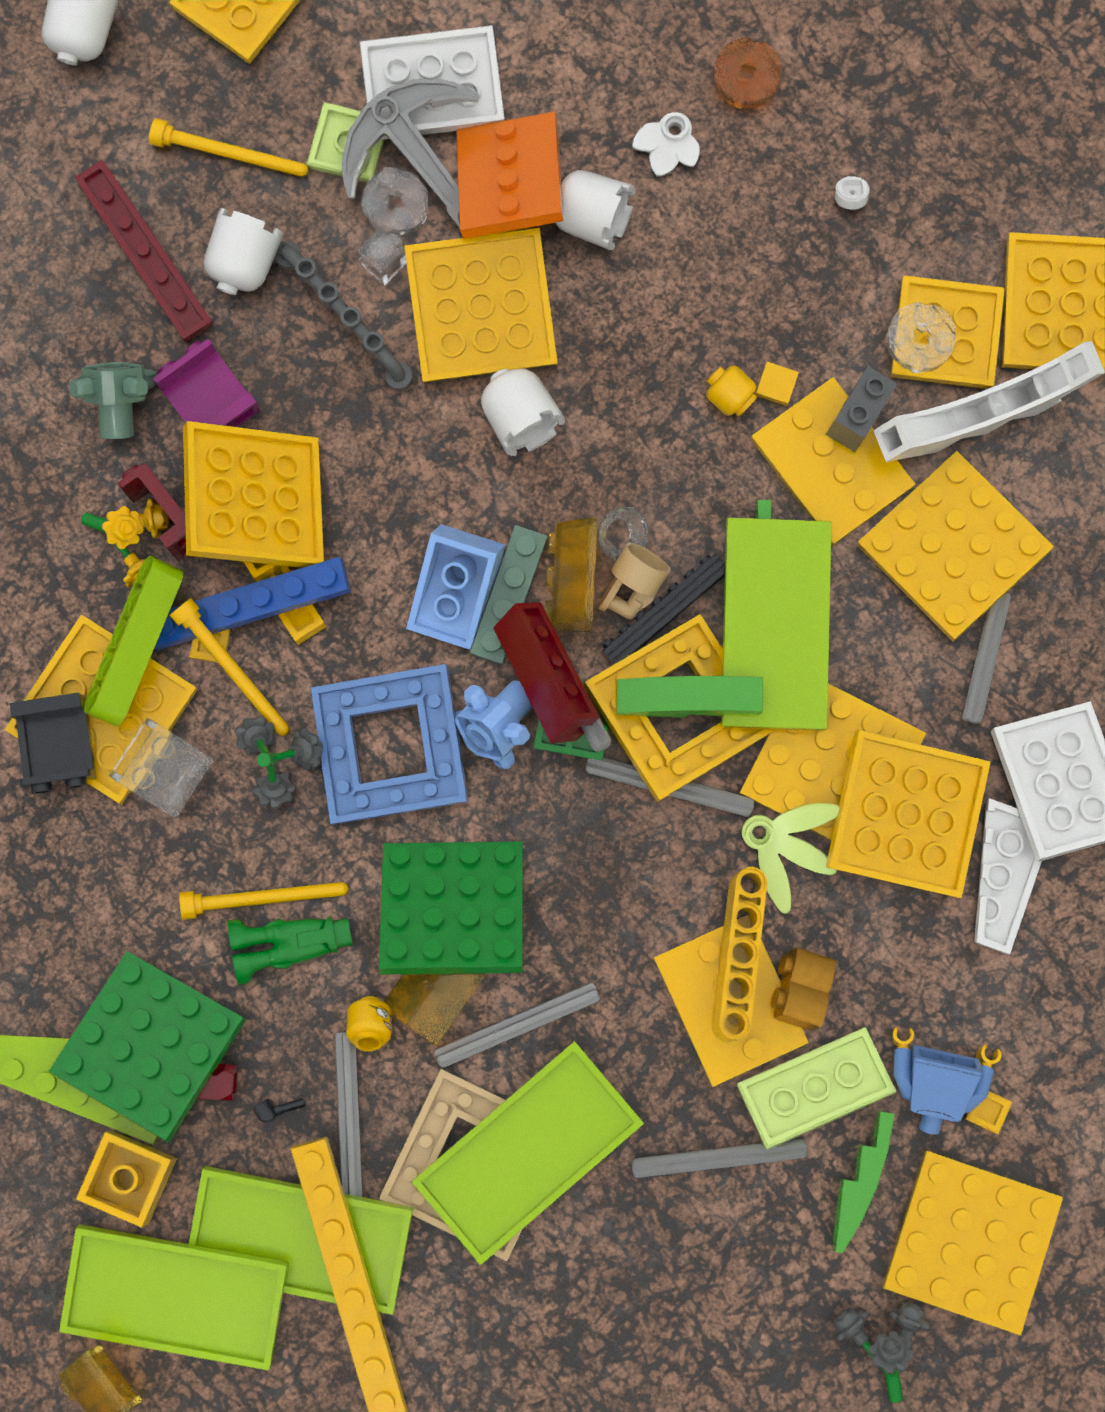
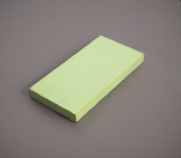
[737,1027,896,1151]

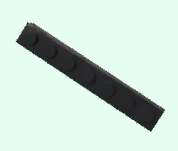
[602,553,725,666]

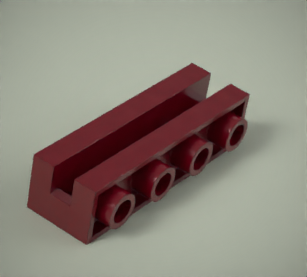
[493,602,600,743]

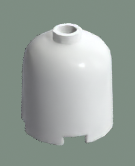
[41,0,118,65]
[556,170,635,250]
[203,208,284,296]
[481,368,565,456]

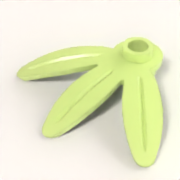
[742,803,839,914]

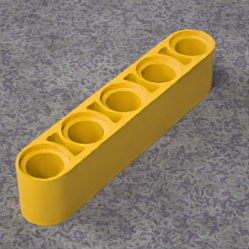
[712,867,767,1042]

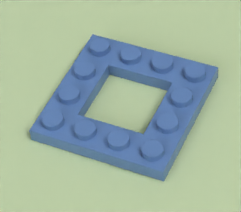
[311,664,469,825]

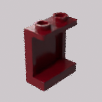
[118,463,186,561]

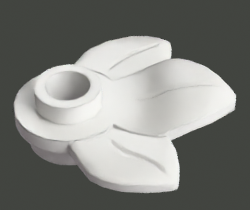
[633,112,700,176]

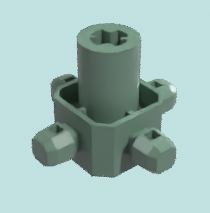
[69,362,157,439]

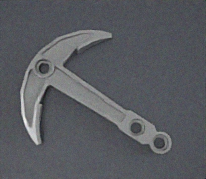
[342,79,480,229]

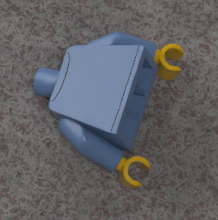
[892,1027,1002,1134]

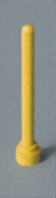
[149,118,308,177]
[170,598,289,736]
[179,882,349,920]

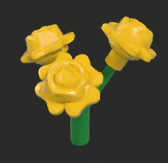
[81,499,169,587]

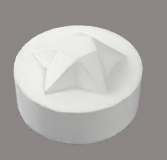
[835,176,869,210]

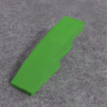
[616,676,763,718]
[832,1111,895,1253]

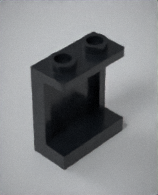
[10,692,97,794]

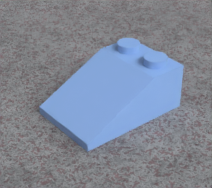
[406,524,505,650]

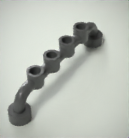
[274,241,413,392]

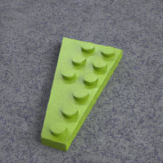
[0,1035,158,1145]

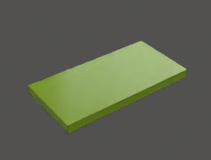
[721,518,832,730]
[411,1041,644,1265]
[189,1166,414,1315]
[59,1224,289,1371]

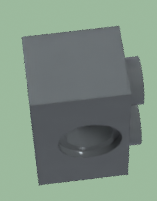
[825,366,897,452]

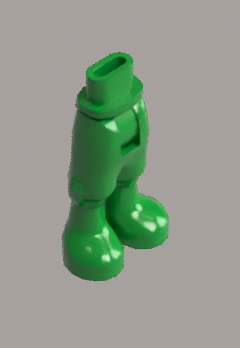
[227,916,353,986]

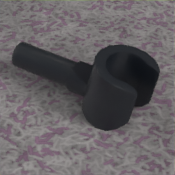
[253,1098,305,1122]

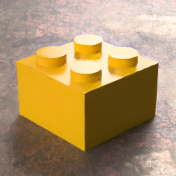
[76,1131,177,1227]

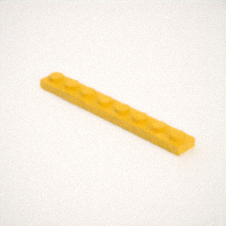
[291,1137,408,1412]

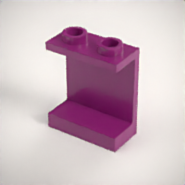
[153,339,261,427]

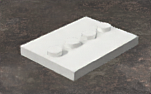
[360,26,505,140]
[991,701,1105,862]

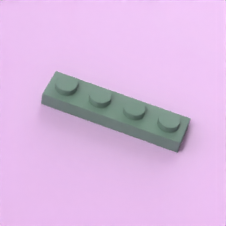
[470,525,548,666]

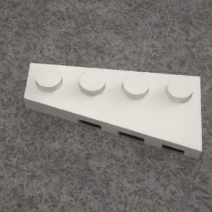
[974,798,1042,955]

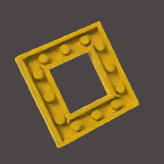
[583,614,774,802]

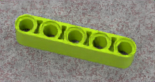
[84,556,183,726]

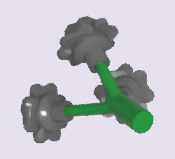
[235,716,323,809]
[832,1302,931,1403]

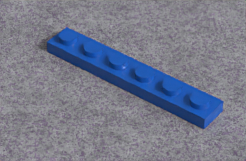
[155,557,351,651]

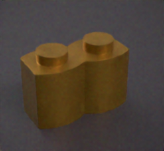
[771,947,836,1031]

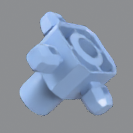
[454,681,533,769]

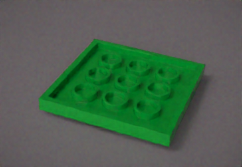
[379,841,523,975]
[49,951,246,1143]

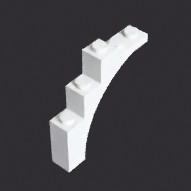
[873,341,1105,462]

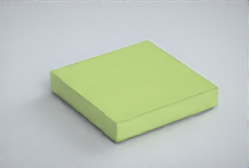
[307,102,384,184]

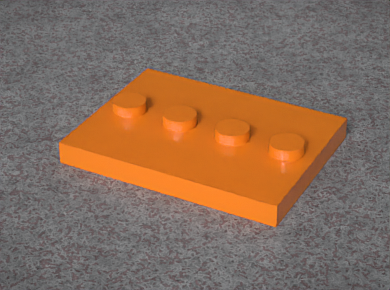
[457,111,564,239]

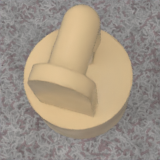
[597,543,671,620]

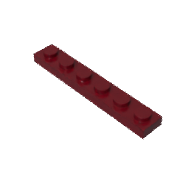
[74,159,214,343]

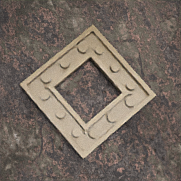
[379,1069,522,1261]

